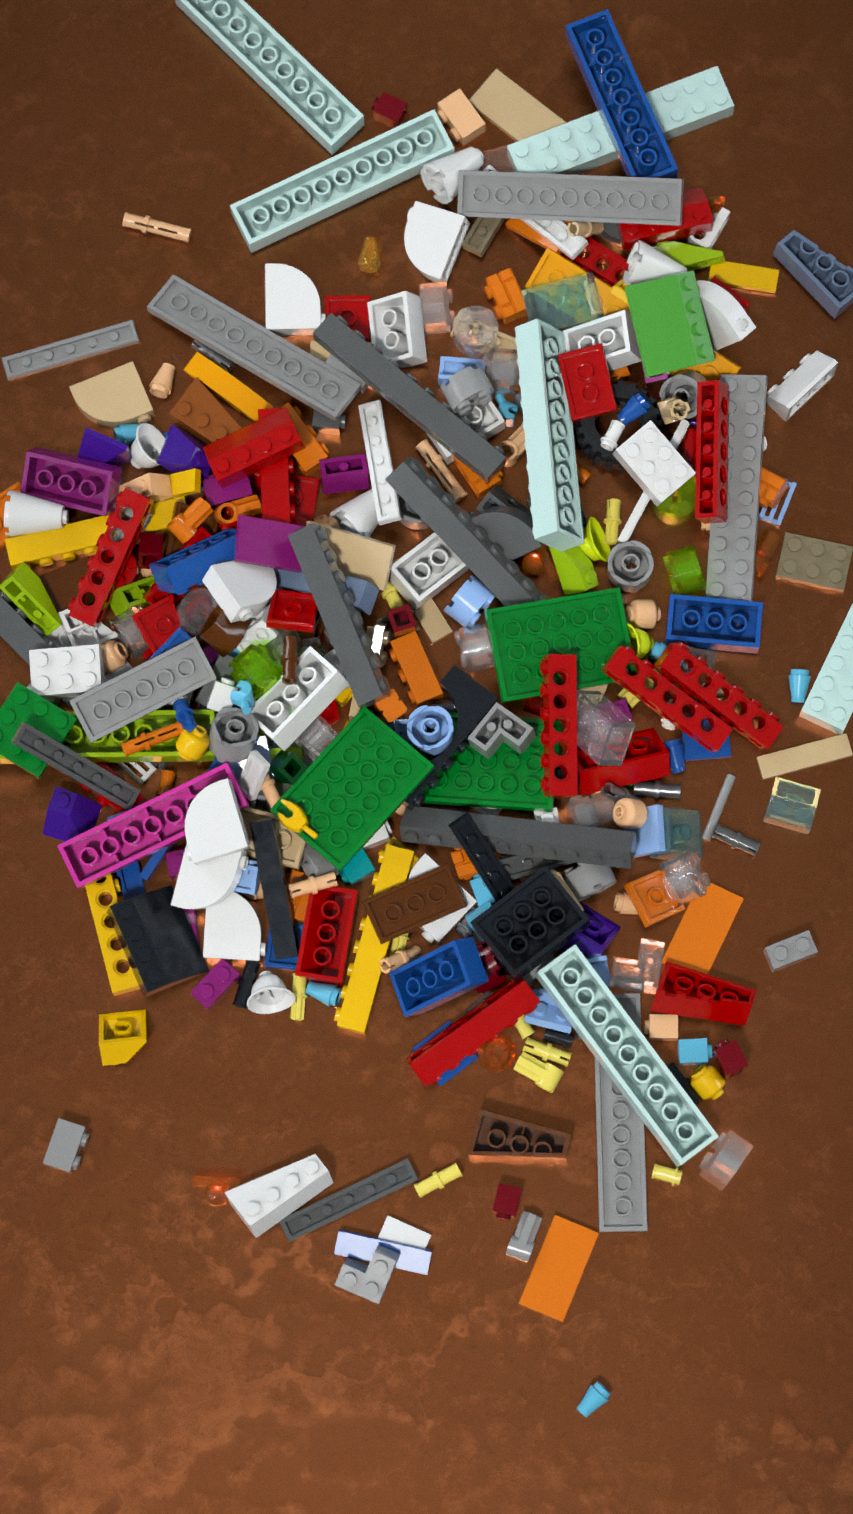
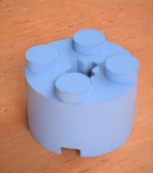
[443,575,495,629]
[407,705,455,760]

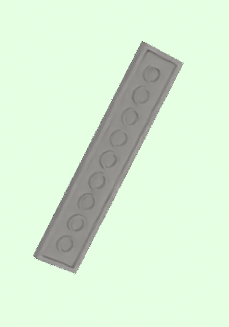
[457,170,684,226]
[147,274,361,422]
[705,375,768,601]
[594,993,647,1232]

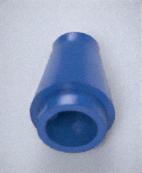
[617,392,652,426]
[663,739,686,774]

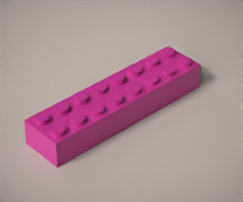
[57,763,250,889]

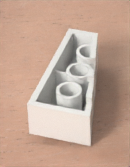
[224,1154,334,1238]

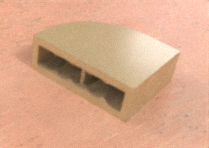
[69,361,155,428]

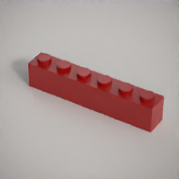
[258,408,295,524]
[405,978,540,1086]

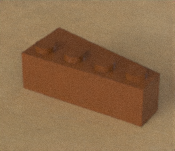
[169,377,241,445]

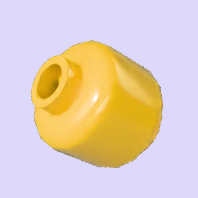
[176,725,210,761]
[690,1064,726,1100]

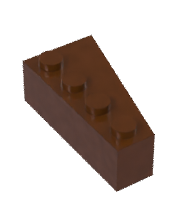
[467,1108,572,1158]

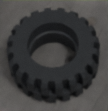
[574,380,663,472]

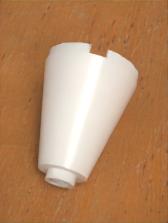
[420,147,484,204]
[623,240,687,285]
[330,489,379,537]
[4,490,69,537]

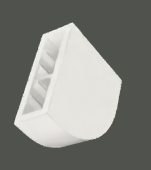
[404,201,470,286]
[265,263,326,336]
[696,280,756,351]
[202,561,277,623]
[185,778,251,865]
[171,844,249,909]
[408,853,477,944]
[203,891,266,961]

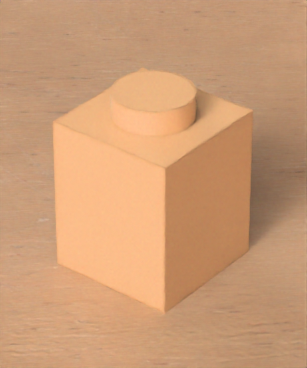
[644,1014,678,1041]

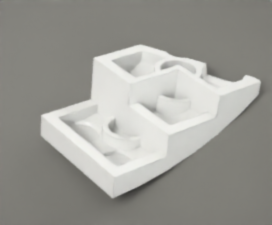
[41,609,118,648]

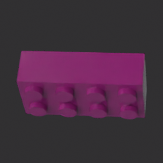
[21,447,122,516]

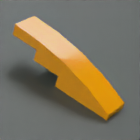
[183,352,273,422]

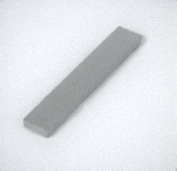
[2,320,140,381]

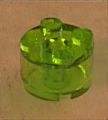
[651,479,696,525]
[663,545,707,595]
[228,643,283,699]

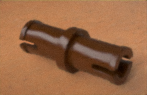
[281,636,299,685]

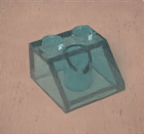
[763,777,821,834]
[650,807,703,860]

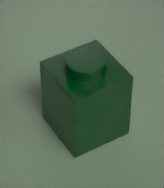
[269,750,308,785]

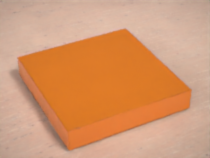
[624,868,685,928]

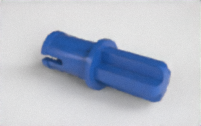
[173,698,197,732]

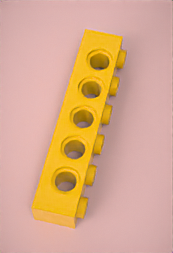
[85,874,140,996]

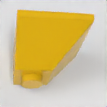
[99,1009,147,1066]

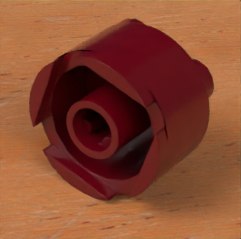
[474,941,508,994]

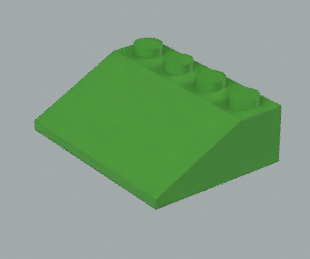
[624,270,715,377]

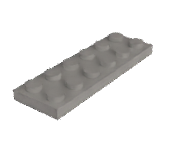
[69,637,217,743]

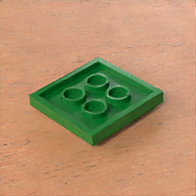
[0,682,78,779]

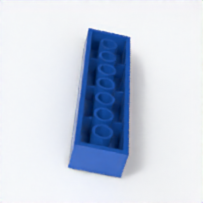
[565,9,678,179]

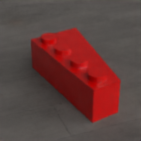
[650,961,757,1025]

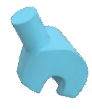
[494,393,518,427]
[230,680,255,715]

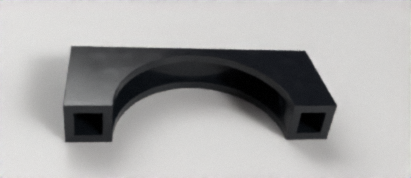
[402,665,499,811]

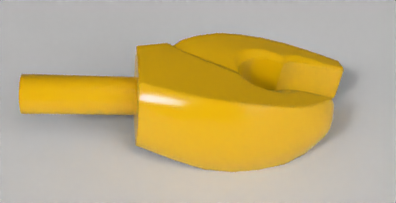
[278,799,318,839]

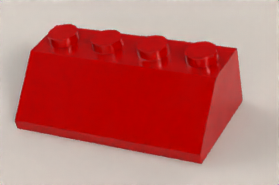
[616,187,713,251]
[203,407,305,488]
[577,728,670,795]
[295,887,359,987]

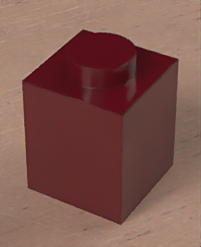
[371,92,408,128]
[138,532,163,569]
[387,604,416,638]
[492,1183,522,1221]

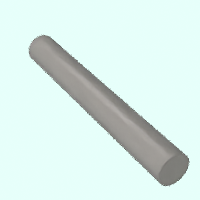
[702,774,736,842]

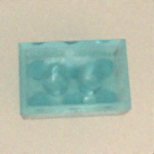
[522,272,604,329]

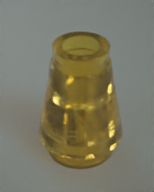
[358,237,380,273]

